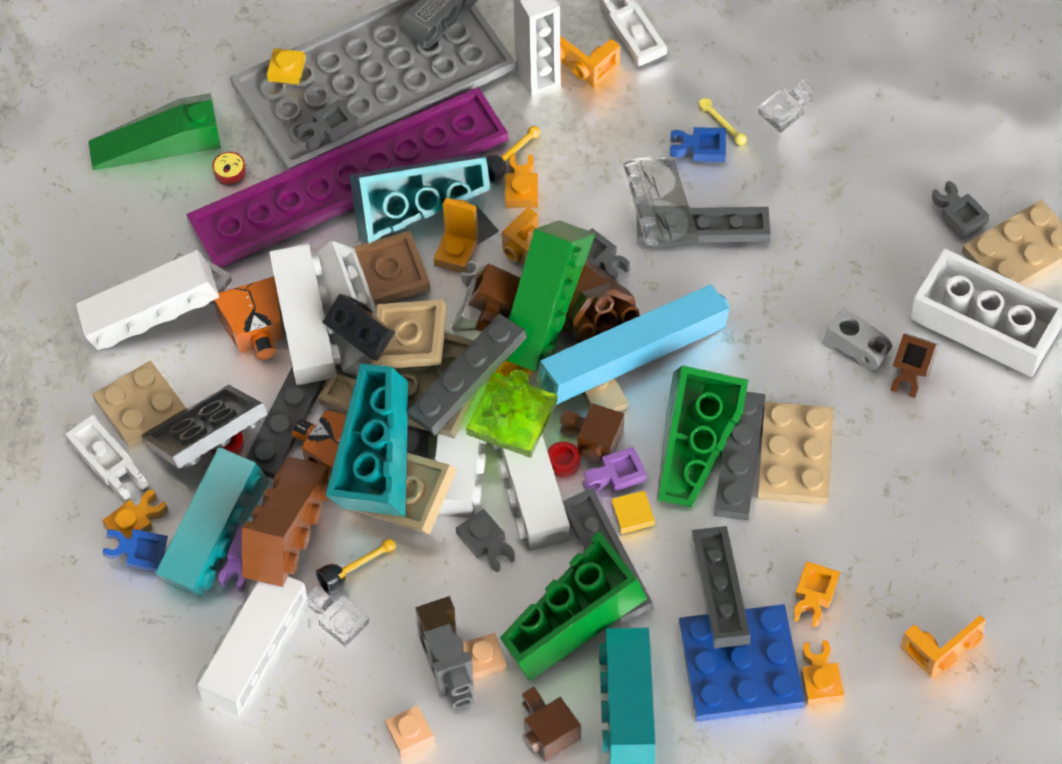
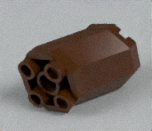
[562,259,640,344]

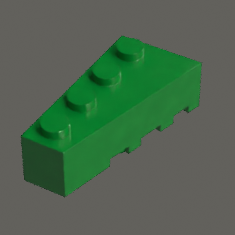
[506,220,596,372]
[500,531,647,682]

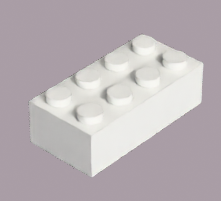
[910,249,1062,378]

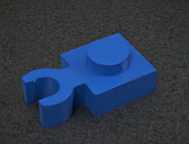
[670,127,726,162]
[102,529,168,572]

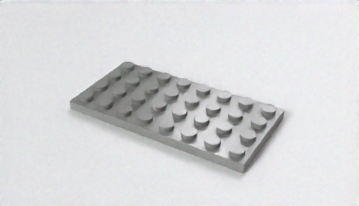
[230,0,516,170]

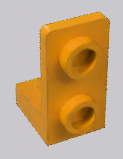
[560,36,620,87]
[434,198,478,273]
[502,207,538,266]
[901,615,986,677]

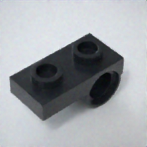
[322,294,395,361]

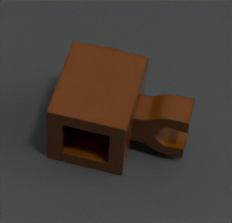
[468,263,521,332]
[890,333,939,398]
[560,403,624,462]
[522,687,581,762]

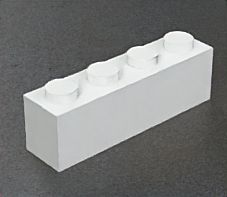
[513,0,560,96]
[314,240,377,376]
[269,244,341,385]
[75,250,219,351]
[435,382,493,517]
[489,406,570,551]
[196,576,307,717]

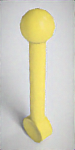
[699,98,747,145]

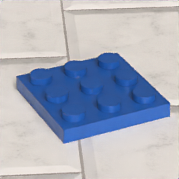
[678,604,804,722]

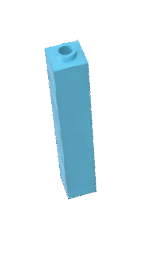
[537,284,730,405]

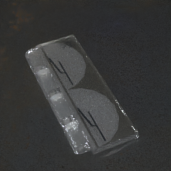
[623,156,699,248]

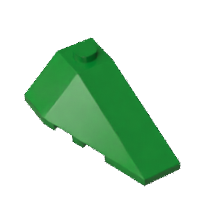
[88,93,221,171]
[656,365,748,508]

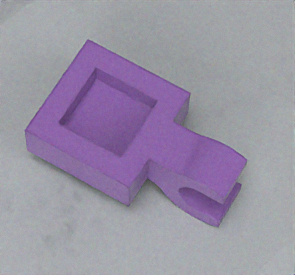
[582,446,647,493]
[219,525,247,593]

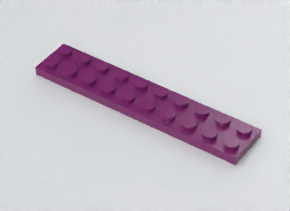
[186,87,509,270]

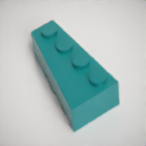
[350,154,491,244]
[326,364,408,517]
[156,447,270,598]
[599,627,656,764]

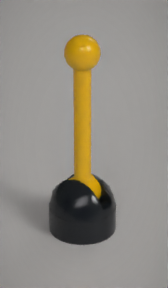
[486,126,540,183]
[315,539,395,595]

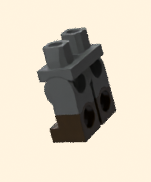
[415,596,474,710]

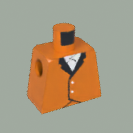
[214,276,284,360]
[292,410,347,480]

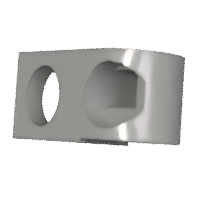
[822,307,892,370]

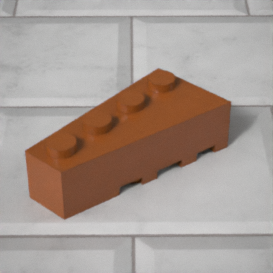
[242,456,329,587]

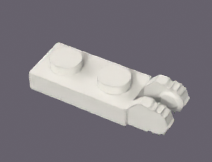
[599,0,667,66]
[65,414,149,503]

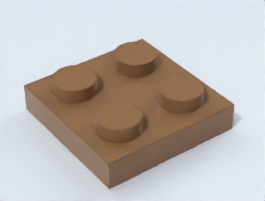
[352,231,431,306]

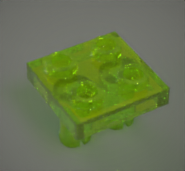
[466,370,558,458]

